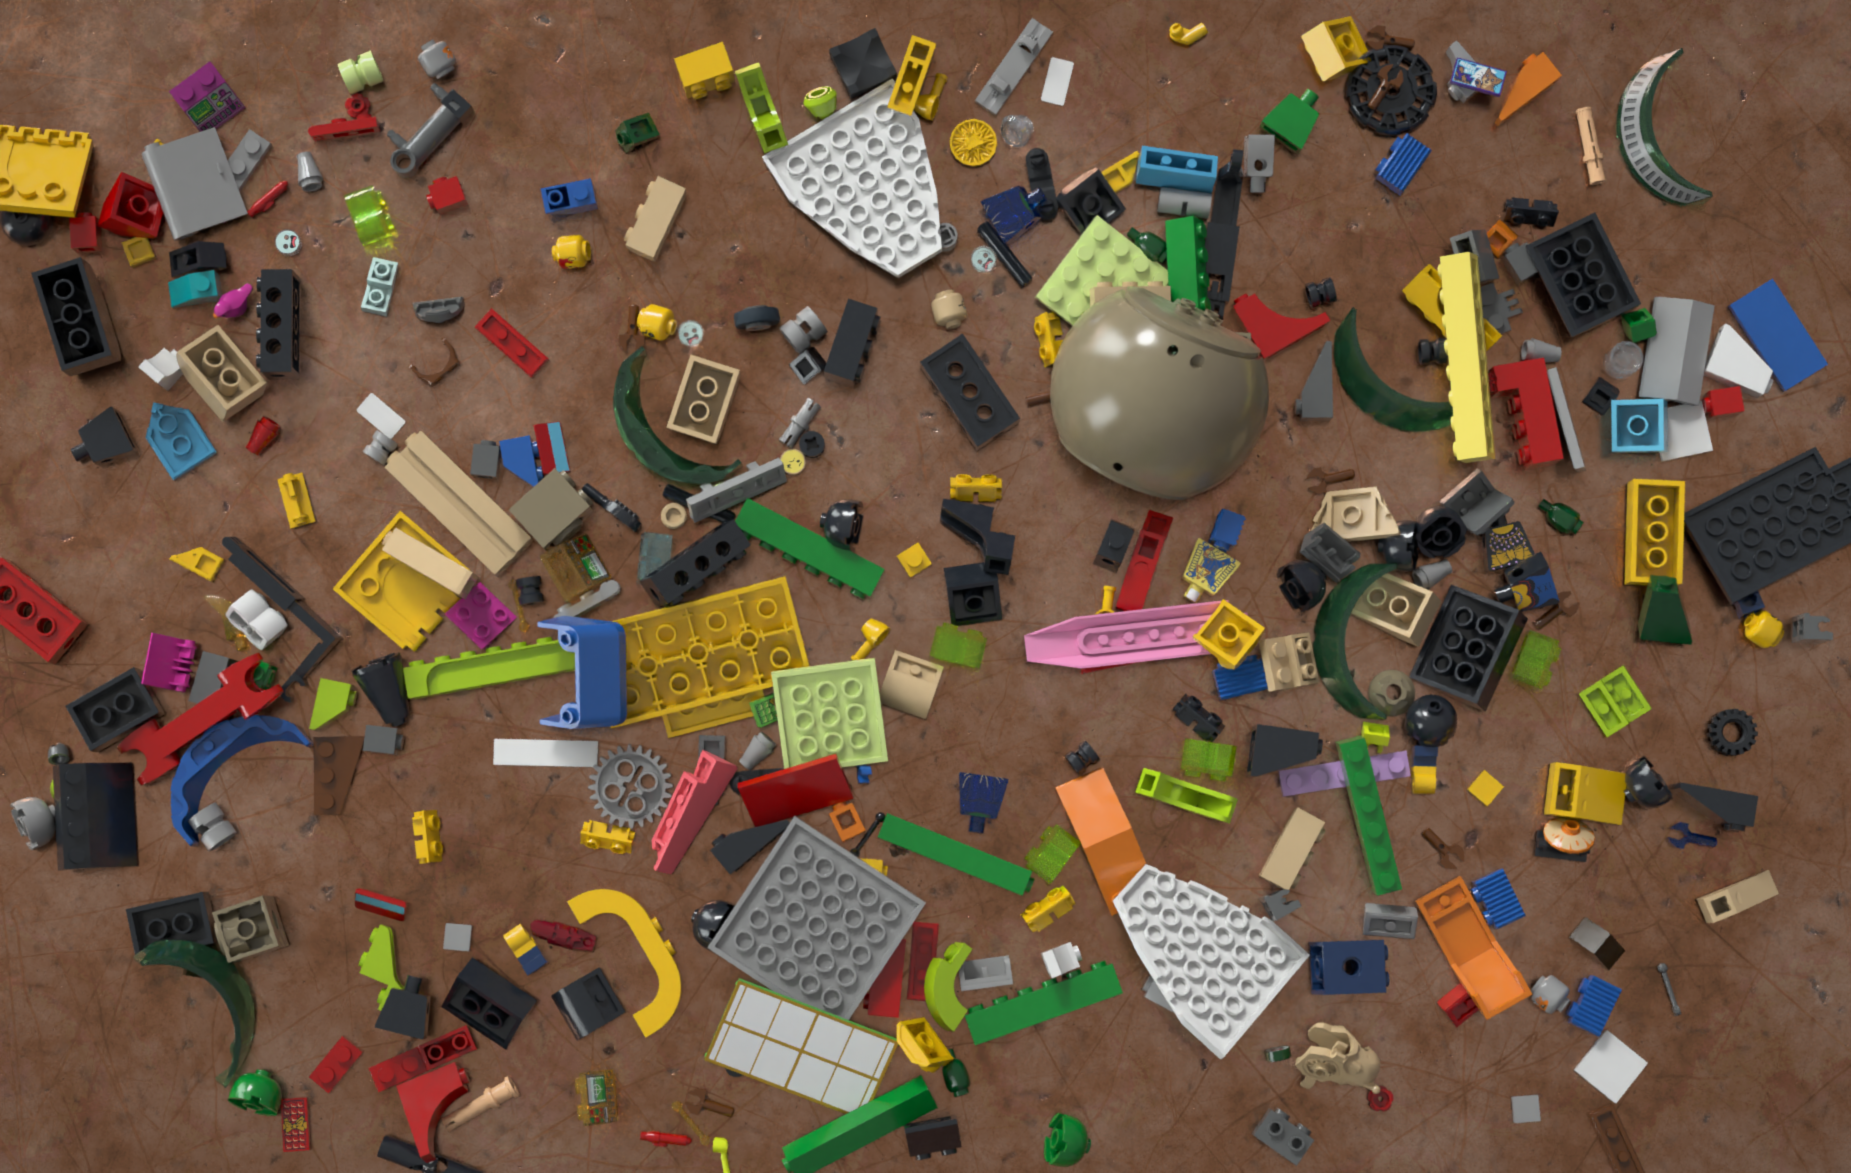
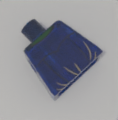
[981,186,1047,244]
[959,772,1009,834]

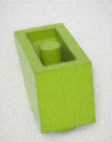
[309,678,357,731]

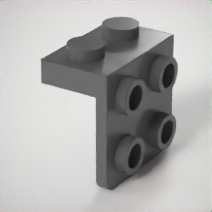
[1439,468,1515,535]

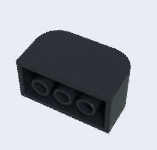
[31,257,121,377]

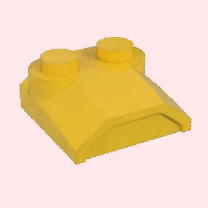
[1192,599,1265,670]
[897,1017,954,1073]

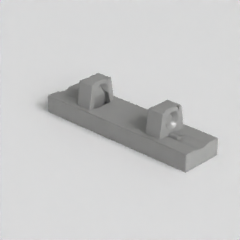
[975,18,1053,116]
[686,458,787,523]

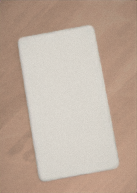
[1041,57,1074,106]
[357,393,405,439]

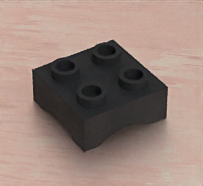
[829,28,897,99]

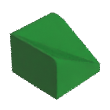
[1621,308,1657,343]

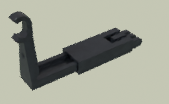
[1205,149,1244,320]
[222,536,342,702]

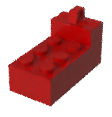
[1488,357,1564,470]

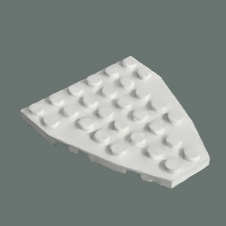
[762,78,942,278]
[1113,864,1310,1059]

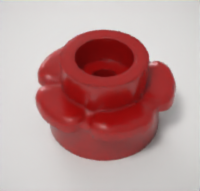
[345,93,370,118]
[1368,1086,1394,1112]

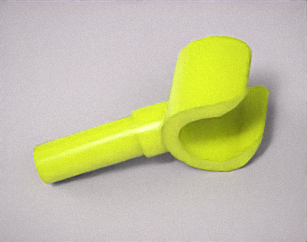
[713,1137,730,1173]

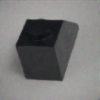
[169,241,227,277]

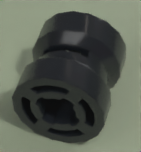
[1305,277,1337,308]
[1418,338,1448,365]
[516,576,545,606]
[1065,740,1100,776]

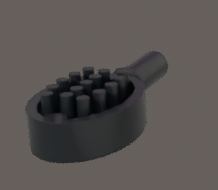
[582,483,642,532]

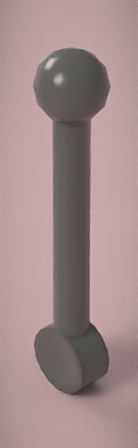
[1658,963,1681,1016]

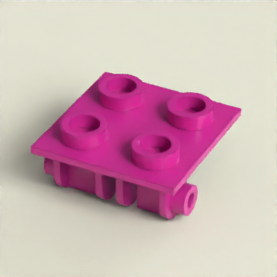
[445,582,517,650]
[141,633,197,692]

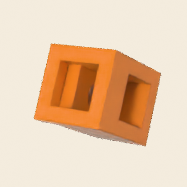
[829,801,866,842]

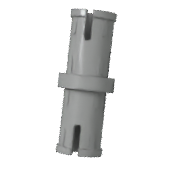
[778,398,821,449]

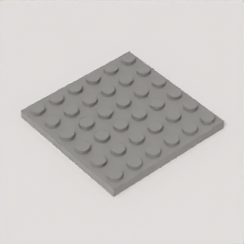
[708,816,926,1020]

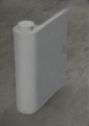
[141,127,248,241]

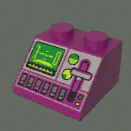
[169,61,246,132]

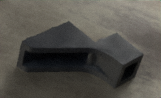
[940,499,1016,575]

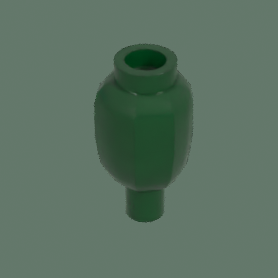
[1127,227,1167,264]
[1538,499,1584,535]
[942,1049,971,1097]

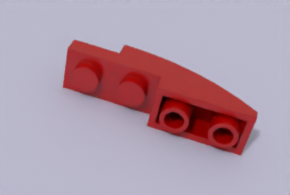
[1116,510,1173,611]
[368,1025,477,1093]

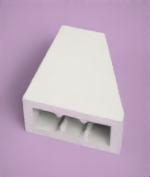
[1704,324,1773,398]

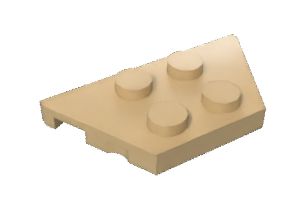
[1311,487,1401,542]

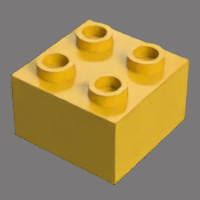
[674,42,735,99]

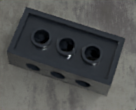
[256,269,300,380]
[920,334,1020,451]
[639,519,751,607]

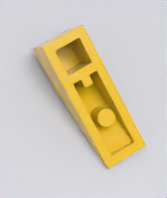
[887,35,936,116]

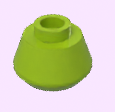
[803,86,837,119]

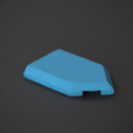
[145,402,217,480]

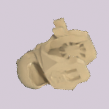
[1295,1023,1381,1094]

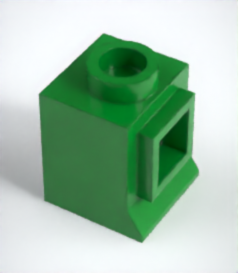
[253,662,278,690]

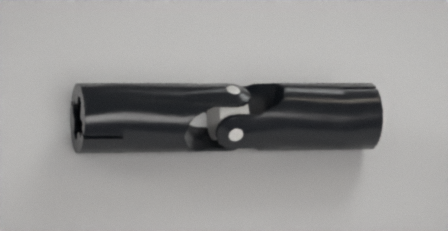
[377,1135,484,1173]

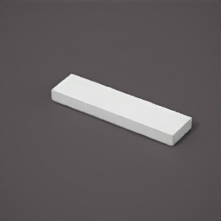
[493,739,599,767]

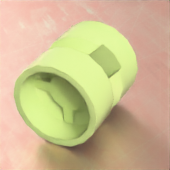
[338,50,384,95]

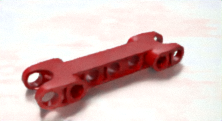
[117,652,284,786]

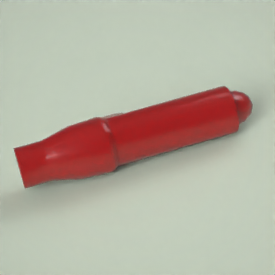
[247,181,288,218]
[640,1131,692,1147]

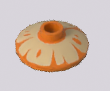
[1543,817,1595,854]

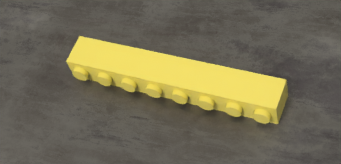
[1438,252,1495,463]

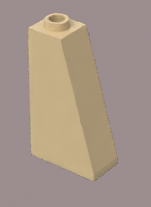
[382,528,479,599]

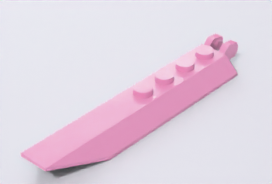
[1024,600,1248,668]

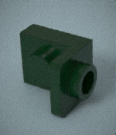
[615,112,660,153]

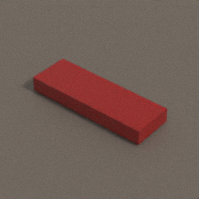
[475,308,549,379]
[907,922,939,1001]

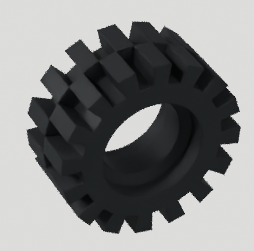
[1707,709,1758,756]

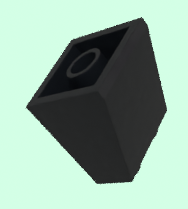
[1246,724,1323,779]

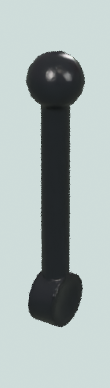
[850,812,885,857]

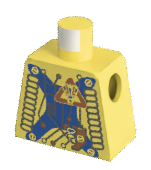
[1182,538,1241,603]

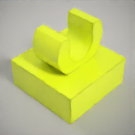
[1361,722,1390,753]

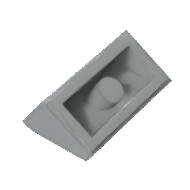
[1363,903,1418,939]

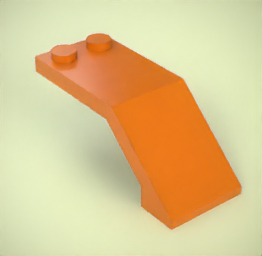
[1055,767,1146,916]
[1415,876,1532,1020]

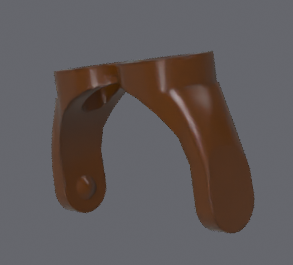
[409,337,460,387]

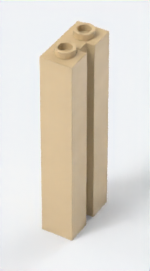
[385,431,534,577]

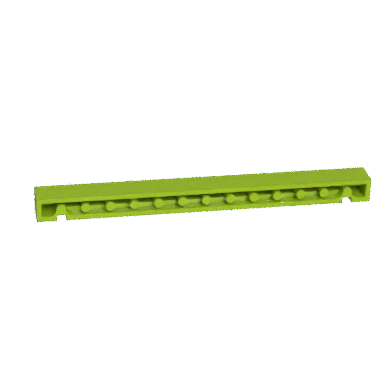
[403,637,575,700]

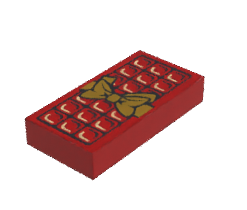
[281,1097,311,1152]

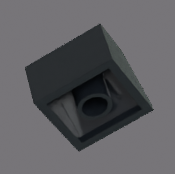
[943,562,1002,627]

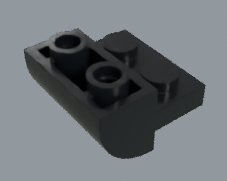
[551,968,625,1041]

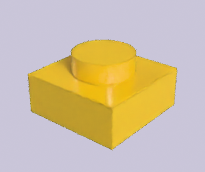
[896,543,932,578]

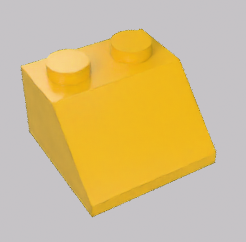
[1301,16,1371,81]

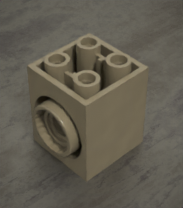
[509,468,594,553]
[212,895,289,963]

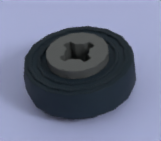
[734,305,780,331]

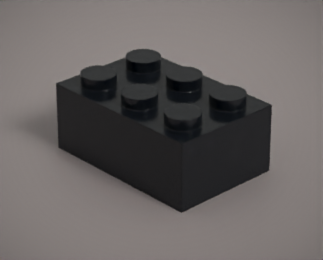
[824,298,881,389]
[65,667,165,753]
[126,892,218,961]

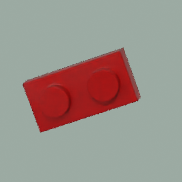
[309,1036,363,1093]

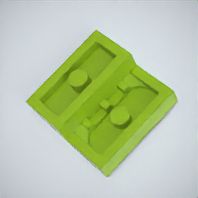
[1579,665,1652,737]

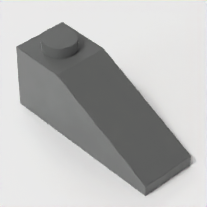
[1295,341,1333,421]

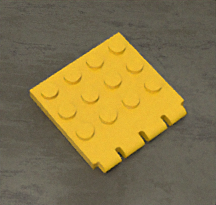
[0,125,93,218]
[333,511,471,652]

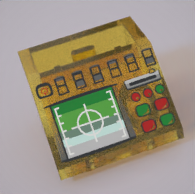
[539,533,612,603]
[575,1068,619,1126]

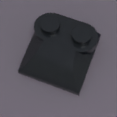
[1056,168,1126,235]

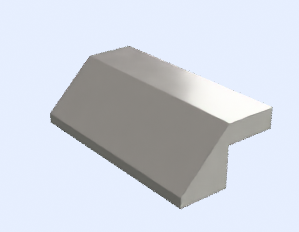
[1639,297,1715,406]

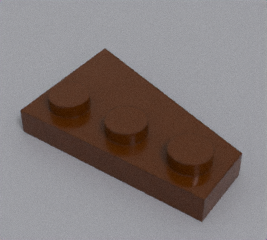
[313,736,365,815]

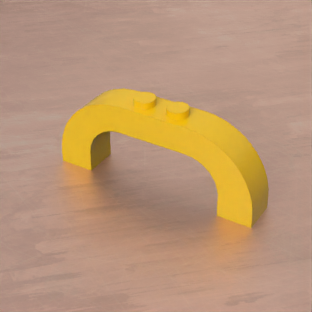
[567,889,682,1038]

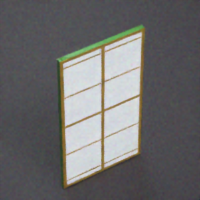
[704,978,899,1114]

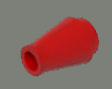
[246,416,280,455]

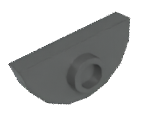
[412,297,465,323]

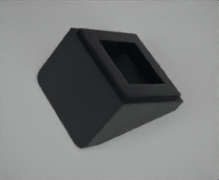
[789,347,826,385]
[1583,377,1620,415]

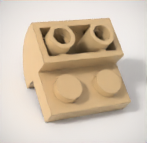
[1259,632,1319,692]
[880,650,944,719]

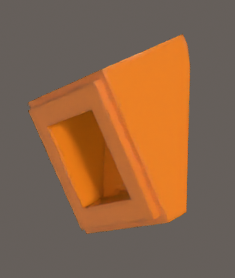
[1487,220,1518,258]

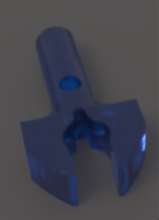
[1667,822,1717,849]

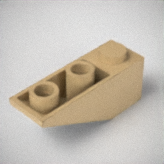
[1697,870,1779,923]

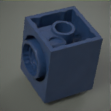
[1309,940,1390,995]

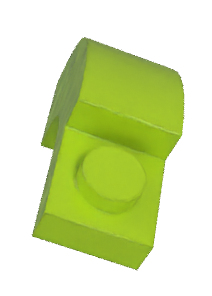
[735,62,788,153]
[924,942,972,1032]

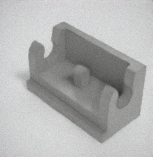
[958,955,1013,991]

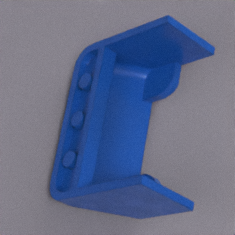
[538,616,627,729]

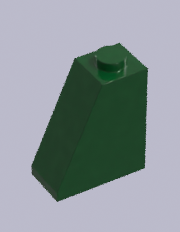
[1638,575,1692,645]

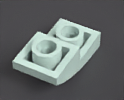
[361,257,399,316]

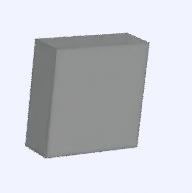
[443,923,473,951]
[1511,1095,1541,1123]

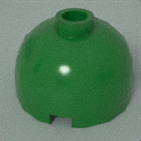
[228,1070,282,1116]
[1044,1113,1091,1167]

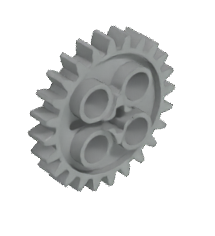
[588,744,673,829]

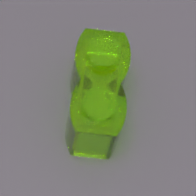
[344,185,394,246]
[929,623,987,670]
[1510,630,1561,690]
[1180,738,1237,782]
[1024,824,1081,885]

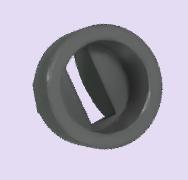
[48,743,69,765]

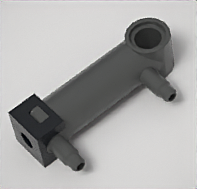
[387,83,474,178]

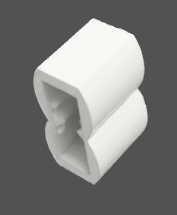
[225,589,288,650]

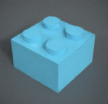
[1611,399,1668,453]

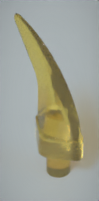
[204,595,247,651]

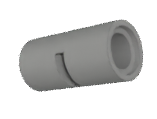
[1157,187,1212,219]

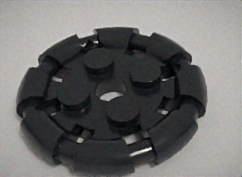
[1345,45,1437,136]

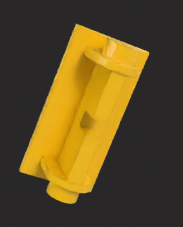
[1034,312,1063,367]
[277,472,316,529]
[950,474,1002,502]
[412,810,443,864]
[580,820,635,854]
[1020,886,1076,932]

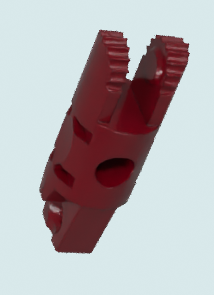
[530,920,596,953]

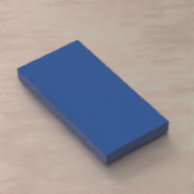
[1728,278,1828,392]

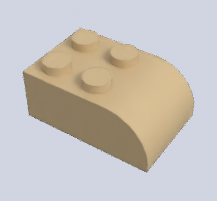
[176,325,267,422]
[666,355,741,444]

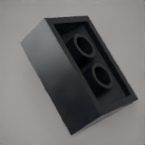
[441,957,537,1050]

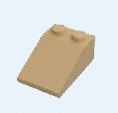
[1344,565,1441,647]

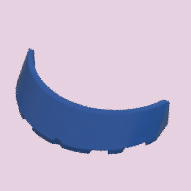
[170,715,314,847]

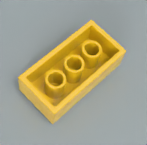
[1624,479,1685,586]

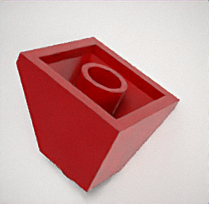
[97,172,163,238]

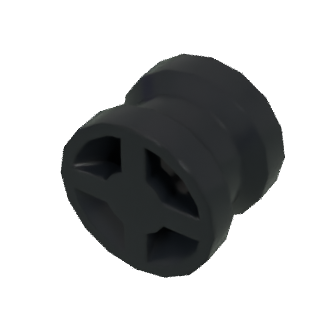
[799,431,825,459]

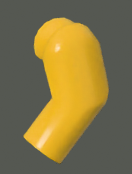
[1169,23,1208,45]

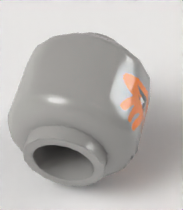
[418,39,456,79]
[1531,975,1571,1014]

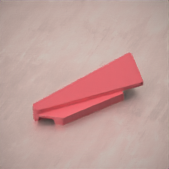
[652,750,737,874]

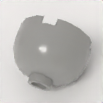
[10,797,56,850]

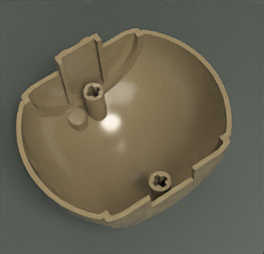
[1050,286,1269,500]

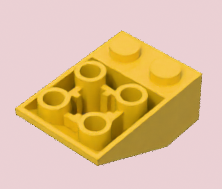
[1544,762,1626,825]

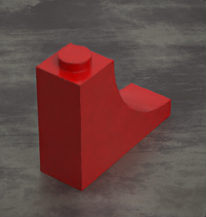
[1231,293,1331,361]
[396,1062,470,1163]

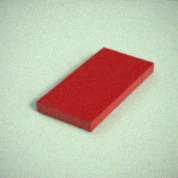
[738,754,853,827]

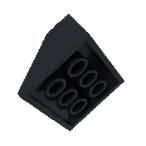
[1525,213,1641,338]
[1409,584,1528,712]
[53,762,137,871]

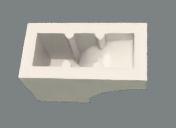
[139,348,183,391]
[1041,942,1083,978]

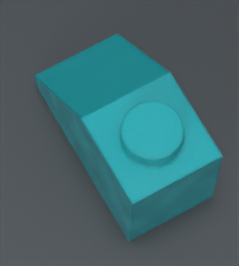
[168,270,222,308]

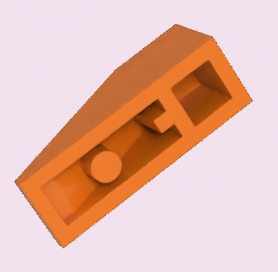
[1495,52,1562,126]

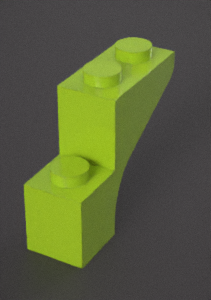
[1136,768,1238,824]
[358,924,404,1011]

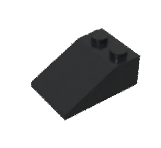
[1669,783,1758,832]
[710,820,790,875]
[904,1115,962,1160]

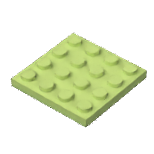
[1035,215,1168,326]
[771,658,888,769]

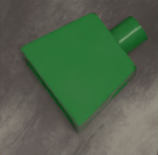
[1259,89,1319,155]

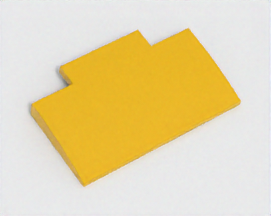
[610,576,810,738]

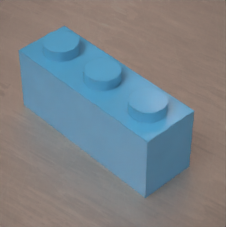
[1136,146,1218,193]

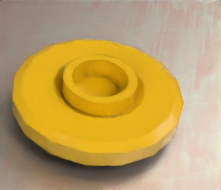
[950,119,997,167]

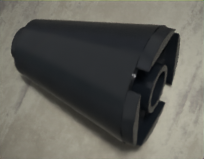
[351,652,410,727]

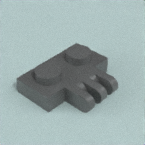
[1481,283,1523,335]

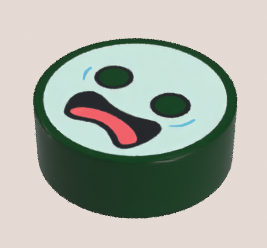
[1264,1046,1292,1062]

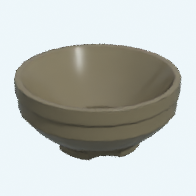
[1368,670,1415,717]

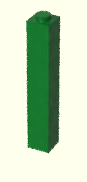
[878,813,1035,896]
[782,1075,938,1173]

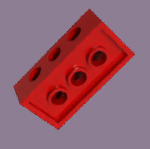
[0,557,88,664]

